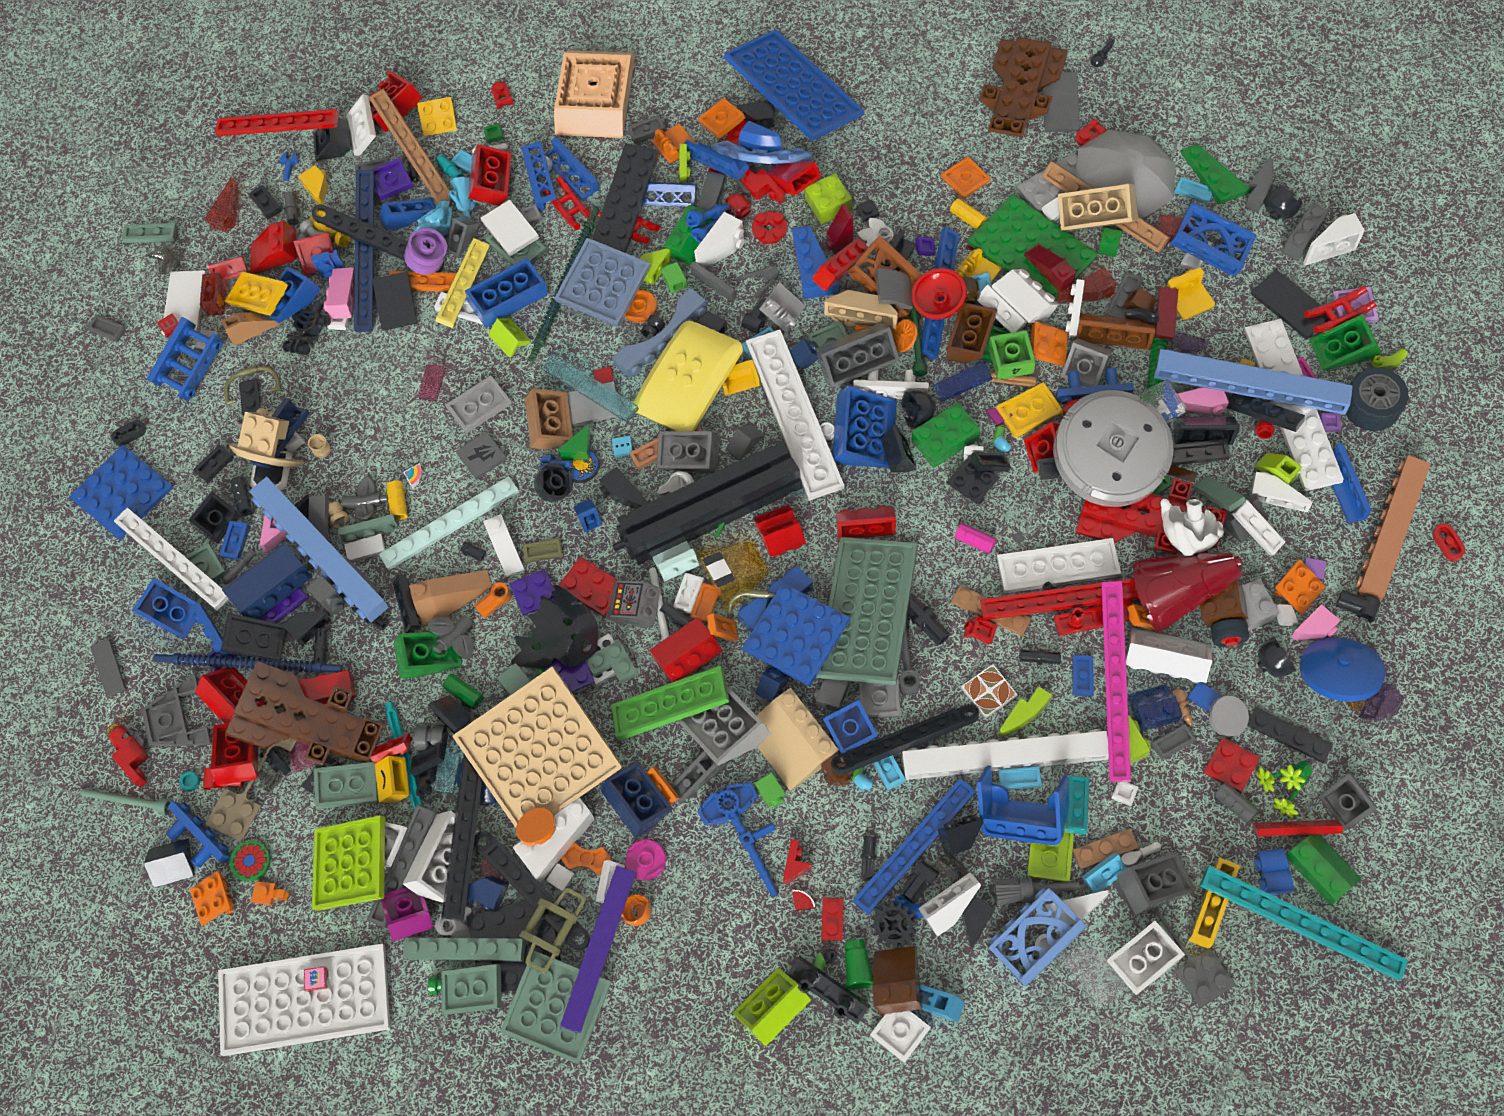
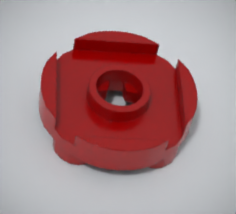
[752,211,787,244]

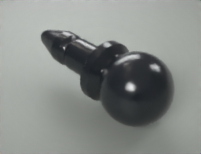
[1090,39,1115,67]

